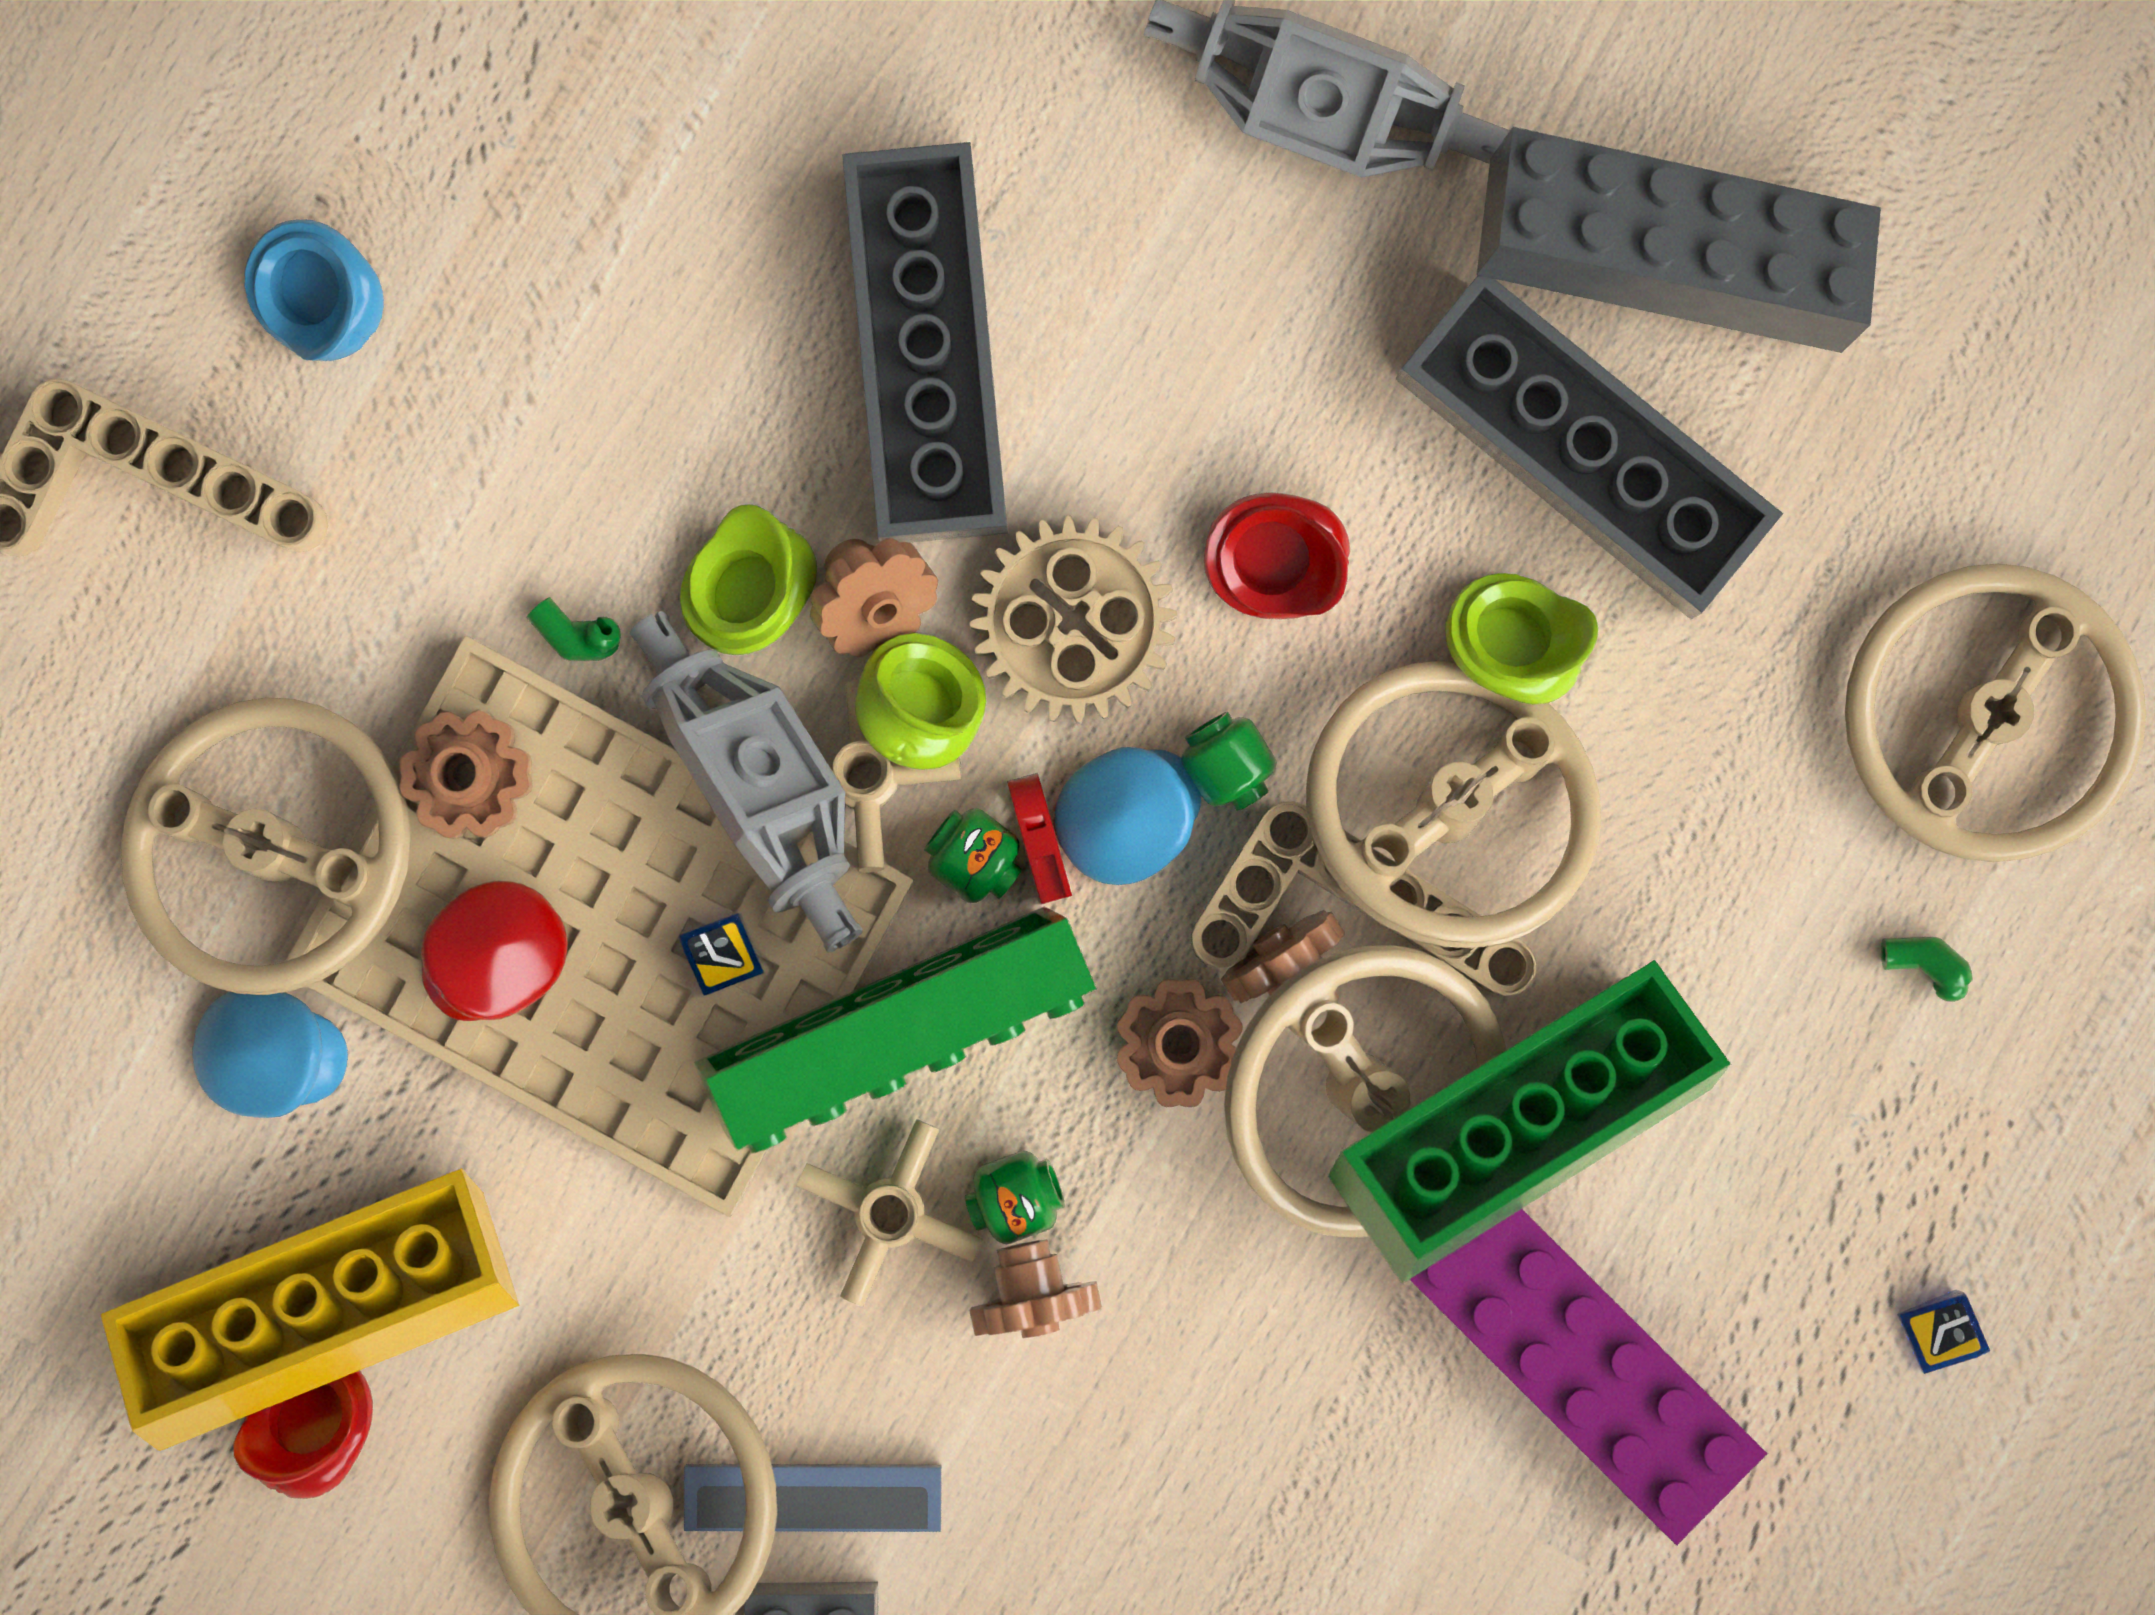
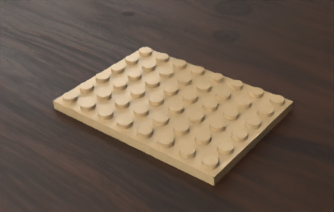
[286,635,914,1217]

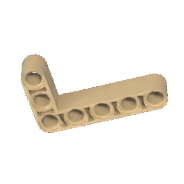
[0,378,328,557]
[1191,801,1537,995]

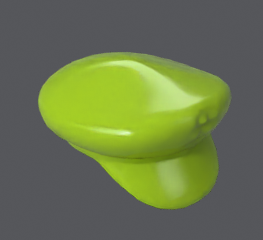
[680,504,817,655]
[1445,573,1598,705]
[855,633,986,770]

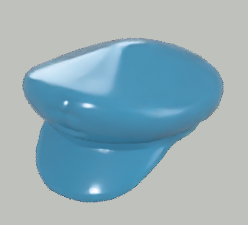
[244,219,384,361]
[1054,747,1202,885]
[192,991,348,1118]

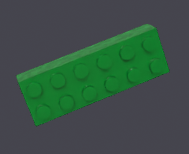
[694,906,1097,1153]
[1328,960,1731,1284]

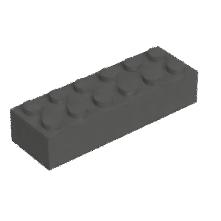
[1477,127,1881,353]
[842,142,1008,543]
[1396,275,1783,619]

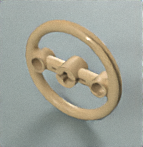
[1845,563,2146,862]
[1306,660,1601,948]
[121,697,411,995]
[1224,945,1507,1238]
[489,1354,777,1615]

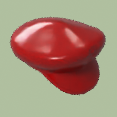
[1204,492,1350,619]
[421,881,567,1021]
[233,1370,373,1499]

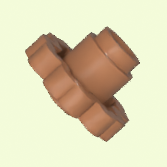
[810,538,938,657]
[399,710,532,839]
[1221,910,1345,1003]
[1116,979,1243,1108]
[969,1239,1102,1338]

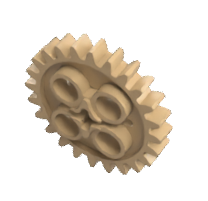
[970,515,1177,724]

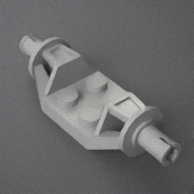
[1144,0,1511,178]
[630,612,863,952]

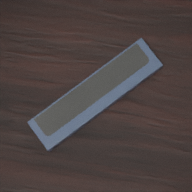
[684,1464,942,1532]

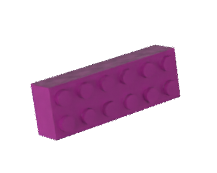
[1409,1209,1768,1546]

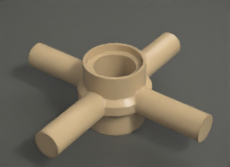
[829,680,962,872]
[797,1119,983,1307]

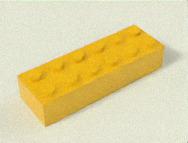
[100,1168,520,1451]

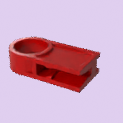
[1007,773,1072,904]

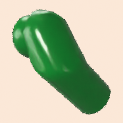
[526,597,621,661]
[1881,937,1973,1002]

